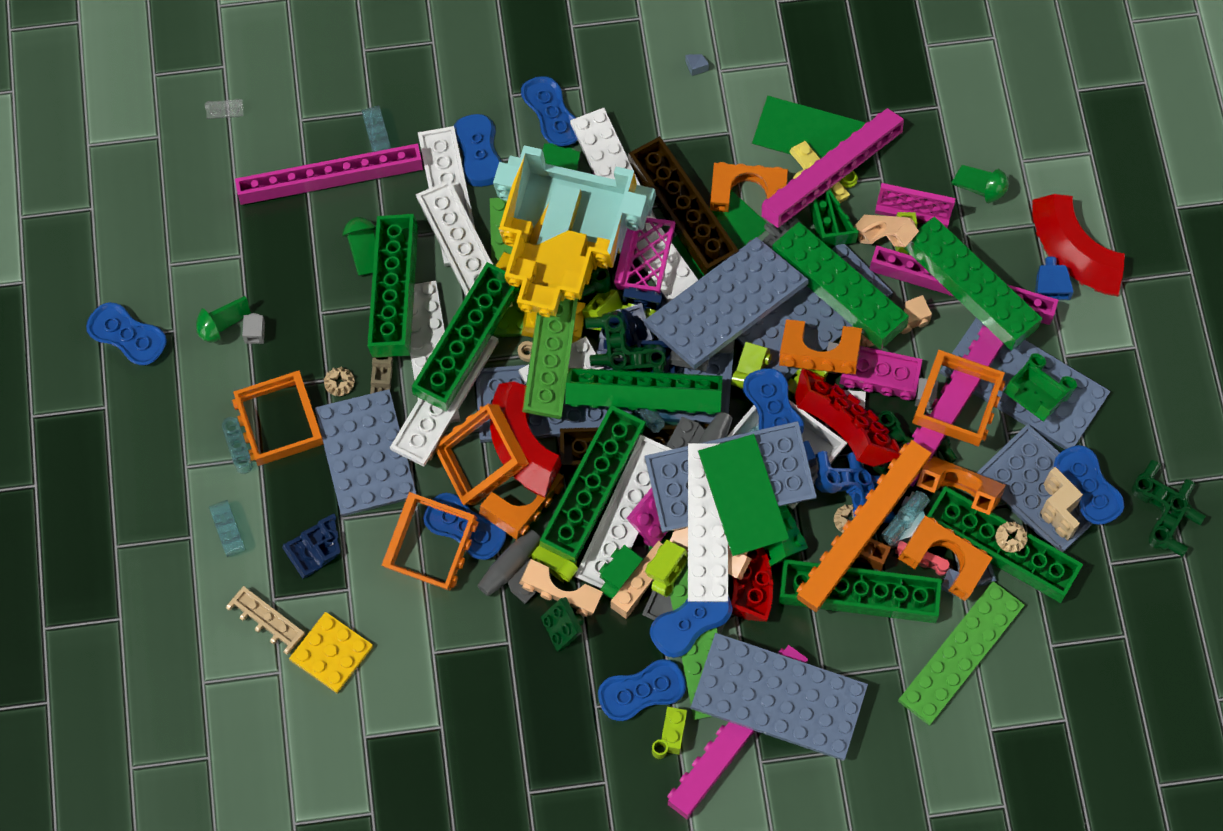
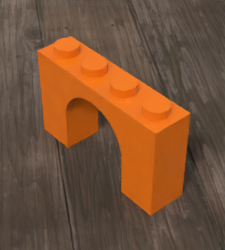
[710,162,788,212]
[779,319,862,375]
[916,456,1006,515]
[479,473,564,540]
[898,516,992,601]

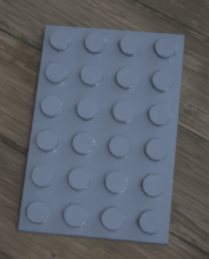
[315,389,416,517]
[977,424,1093,552]

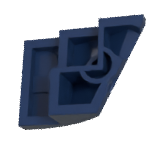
[597,303,654,354]
[282,514,340,579]

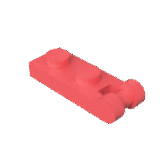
[895,541,950,576]

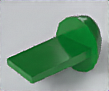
[951,165,1009,204]
[342,217,376,276]
[196,296,251,343]

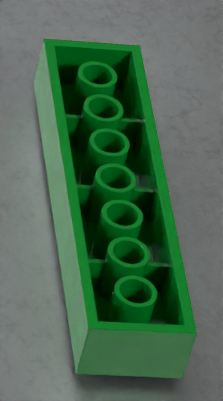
[367,214,418,358]
[904,216,1042,351]
[772,222,909,350]
[412,262,521,412]
[565,368,723,414]
[540,405,646,563]
[927,486,1083,603]
[779,559,942,623]

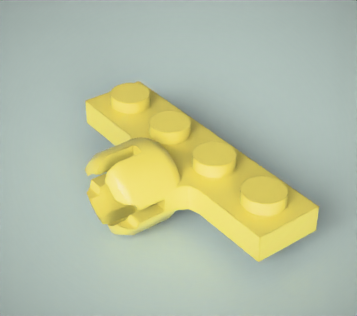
[790,141,850,203]

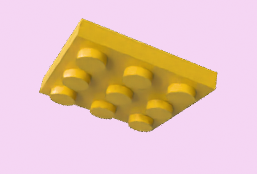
[289,612,373,694]

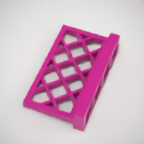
[875,183,955,228]
[614,218,676,293]

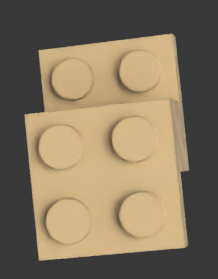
[1040,467,1083,541]

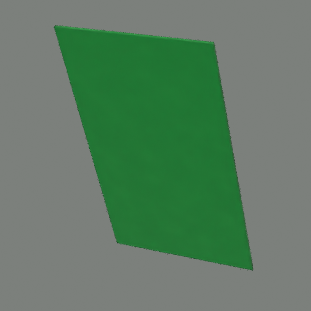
[752,95,865,159]
[672,190,767,280]
[698,434,789,557]

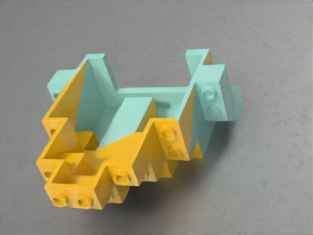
[493,145,656,317]

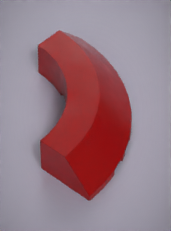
[1032,194,1125,297]
[795,368,901,467]
[490,381,562,498]
[730,547,773,622]

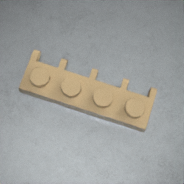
[226,586,305,655]

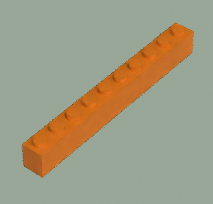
[796,440,931,613]

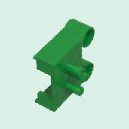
[1004,353,1077,422]

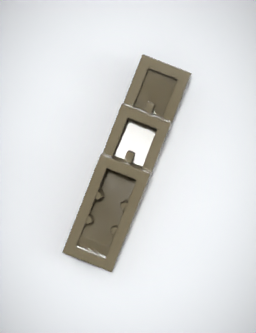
[370,356,394,394]

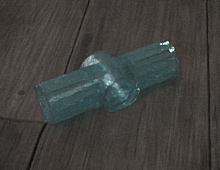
[634,408,665,433]
[881,491,930,545]

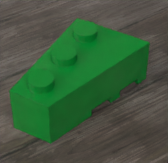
[809,188,859,247]
[765,505,808,566]

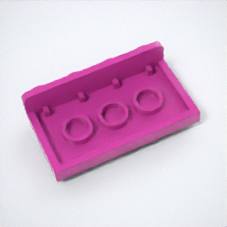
[839,346,923,400]
[626,487,667,547]

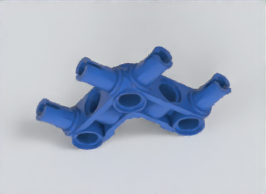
[815,451,895,523]

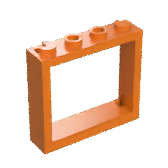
[912,350,1006,447]
[232,371,324,466]
[435,403,529,506]
[381,492,479,591]

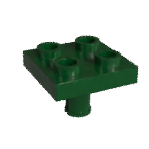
[541,597,584,651]

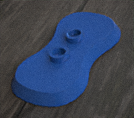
[521,77,578,146]
[454,114,503,187]
[86,302,166,365]
[743,368,804,435]
[1054,445,1124,524]
[423,493,506,560]
[650,597,733,658]
[598,659,686,721]

